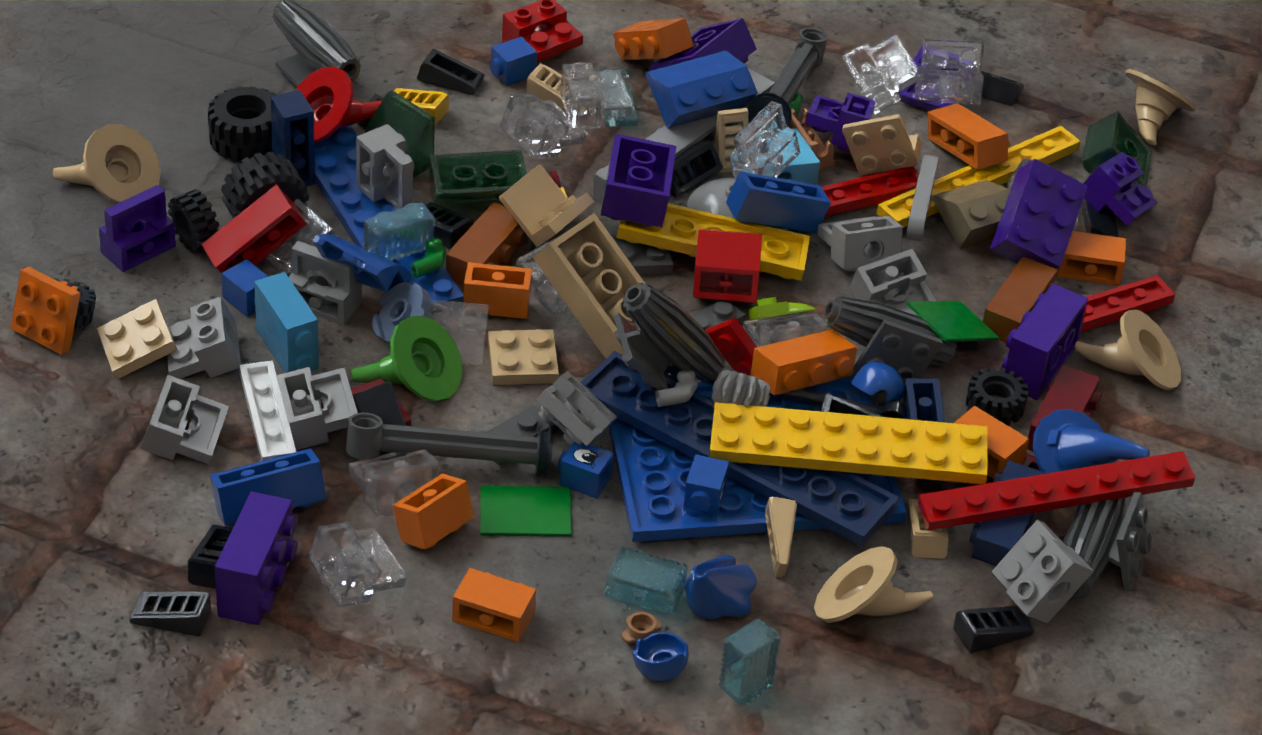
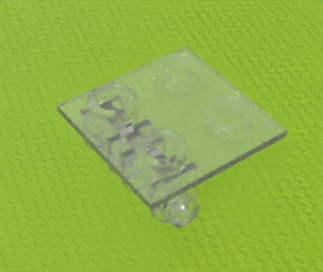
[429,299,489,367]

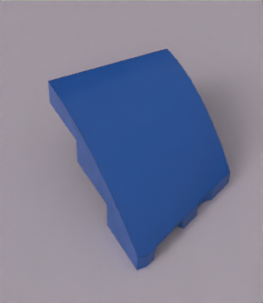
[313,234,413,292]

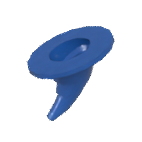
[1033,409,1150,473]

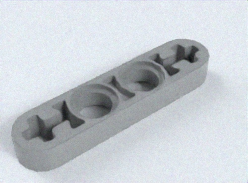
[906,154,939,241]

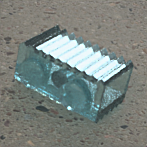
[363,202,434,261]
[605,546,688,616]
[718,619,781,706]

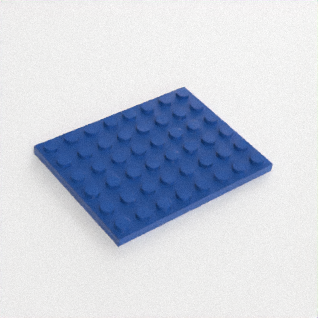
[608,372,906,542]

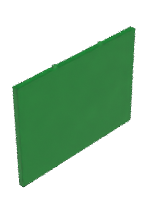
[906,301,999,342]
[480,485,571,537]

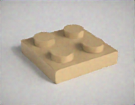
[97,299,178,379]
[488,329,559,385]

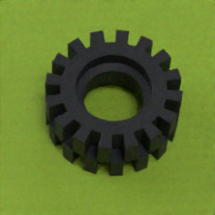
[168,189,220,252]
[966,367,1028,426]

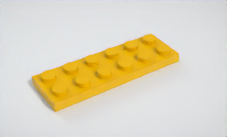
[616,203,810,281]

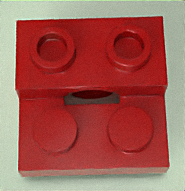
[502,0,583,62]

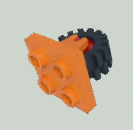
[10,267,96,355]

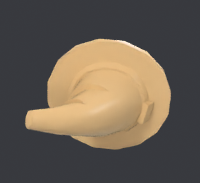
[1125,69,1196,146]
[53,124,161,204]
[1075,310,1181,390]
[814,546,933,623]

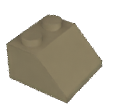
[932,180,1010,249]

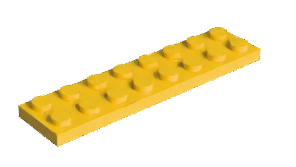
[709,402,988,484]

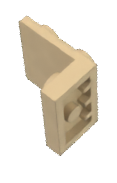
[842,114,921,176]
[499,165,594,247]

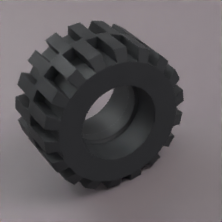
[208,86,276,161]
[221,152,309,219]

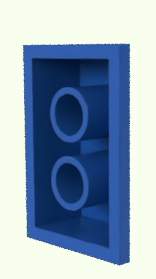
[645,51,758,129]

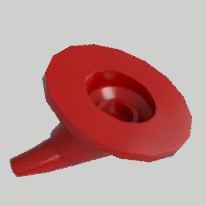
[295,66,388,144]

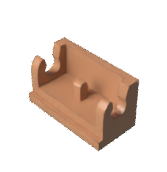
[785,108,835,169]

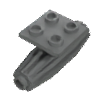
[272,0,361,87]
[614,283,725,390]
[824,296,957,387]
[1063,492,1152,598]

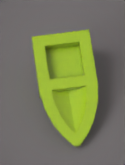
[748,297,816,321]

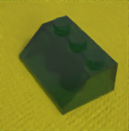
[429,150,527,203]

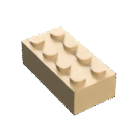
[533,213,645,359]

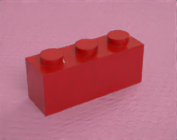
[201,184,307,273]

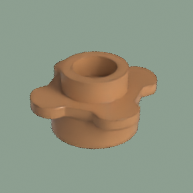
[621,612,661,644]

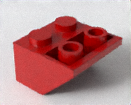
[693,229,762,303]

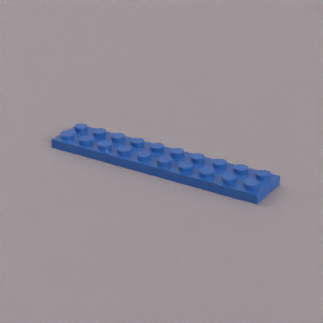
[314,125,464,314]

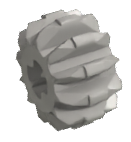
[711,370,771,407]

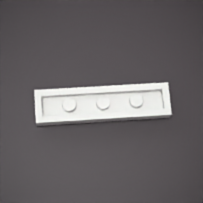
[239,360,296,461]

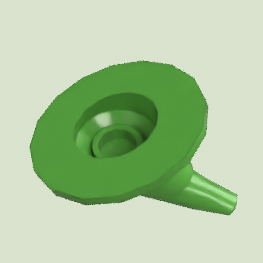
[351,315,463,402]

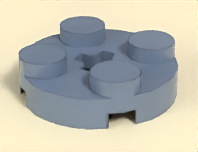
[372,282,433,344]

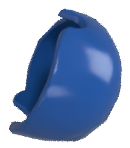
[851,361,905,402]
[632,632,689,682]

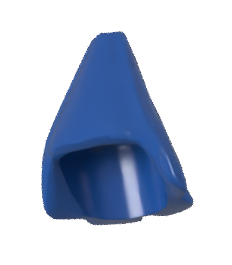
[684,555,757,620]

